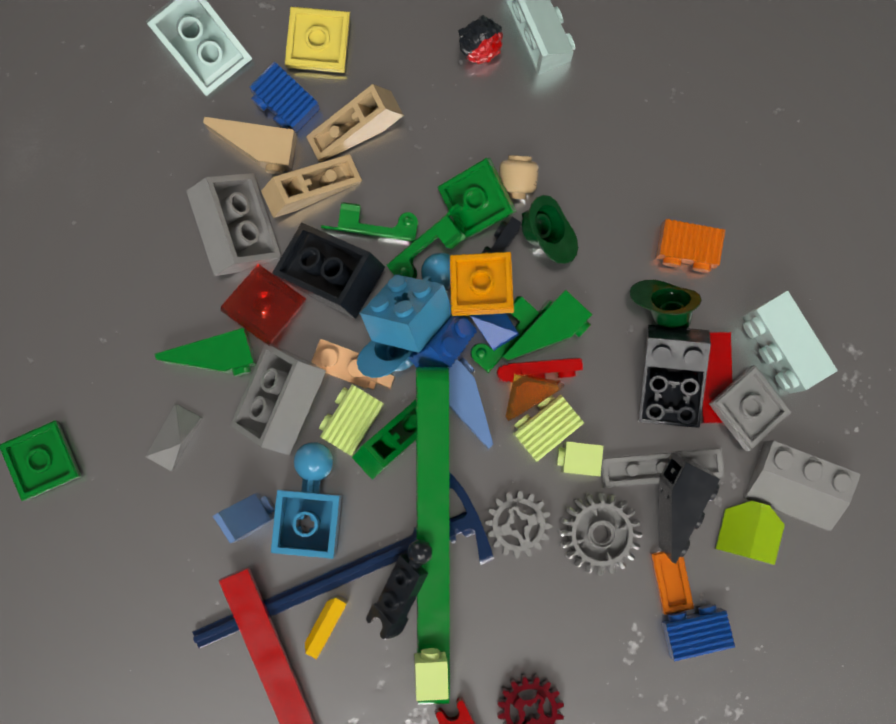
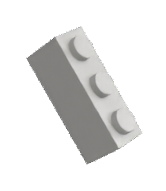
[186,173,281,276]
[230,343,326,455]
[744,440,861,531]

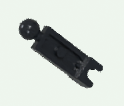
[366,540,433,639]

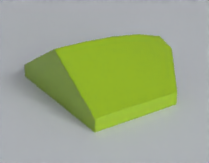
[714,501,785,565]

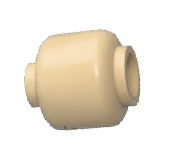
[499,155,539,199]

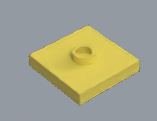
[285,7,351,73]

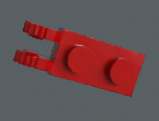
[496,358,583,382]

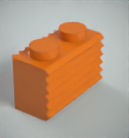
[656,219,725,273]

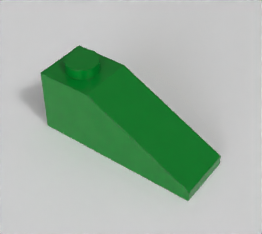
[502,290,593,363]
[155,328,257,377]
[352,399,416,480]

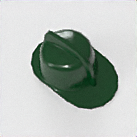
[522,195,579,264]
[629,280,702,328]

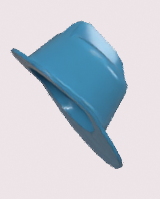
[357,341,413,378]

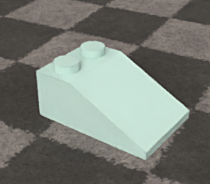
[146,0,252,96]

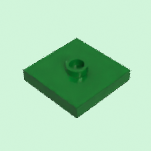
[437,158,517,240]
[0,420,81,501]

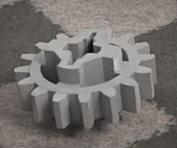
[485,491,552,558]

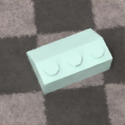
[505,0,575,75]

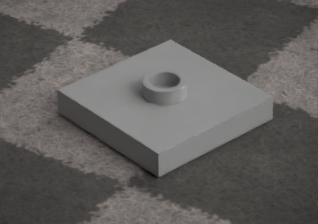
[709,365,792,451]

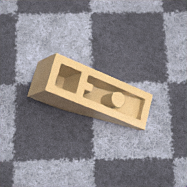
[306,84,404,162]
[203,117,297,175]
[261,154,362,218]

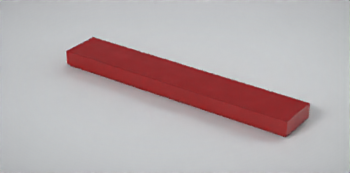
[219,567,315,724]

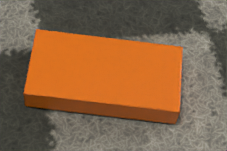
[650,551,694,615]

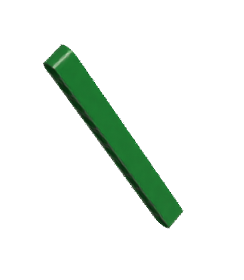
[416,367,450,705]

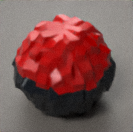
[458,15,503,64]

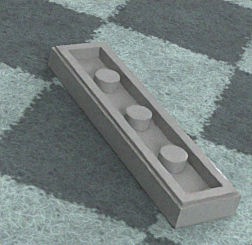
[601,447,725,488]

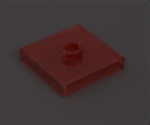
[220,264,307,346]

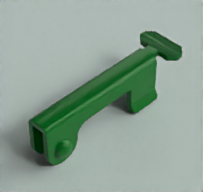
[321,202,418,242]
[386,203,465,279]
[470,296,552,373]

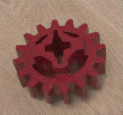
[497,675,564,724]

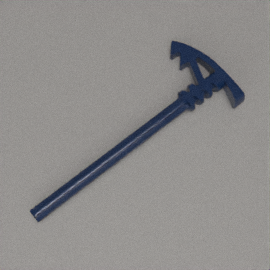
[192,472,494,649]

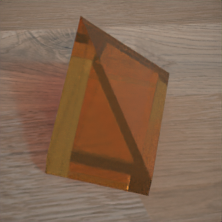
[505,374,565,421]

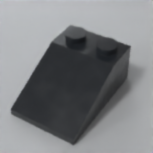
[272,222,385,319]

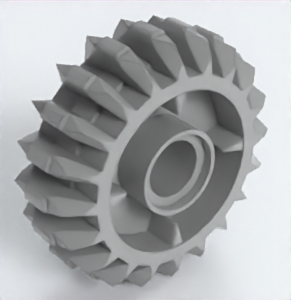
[559,492,643,576]

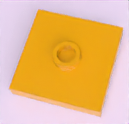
[450,252,514,316]

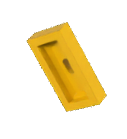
[305,595,348,660]

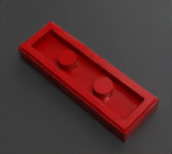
[701,332,733,424]

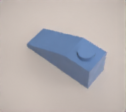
[449,357,493,449]
[213,493,275,544]

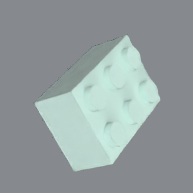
[742,291,838,394]

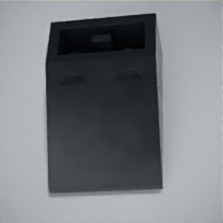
[639,325,711,428]
[659,452,720,563]

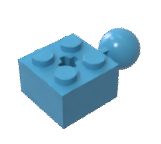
[360,253,452,353]
[271,442,342,559]

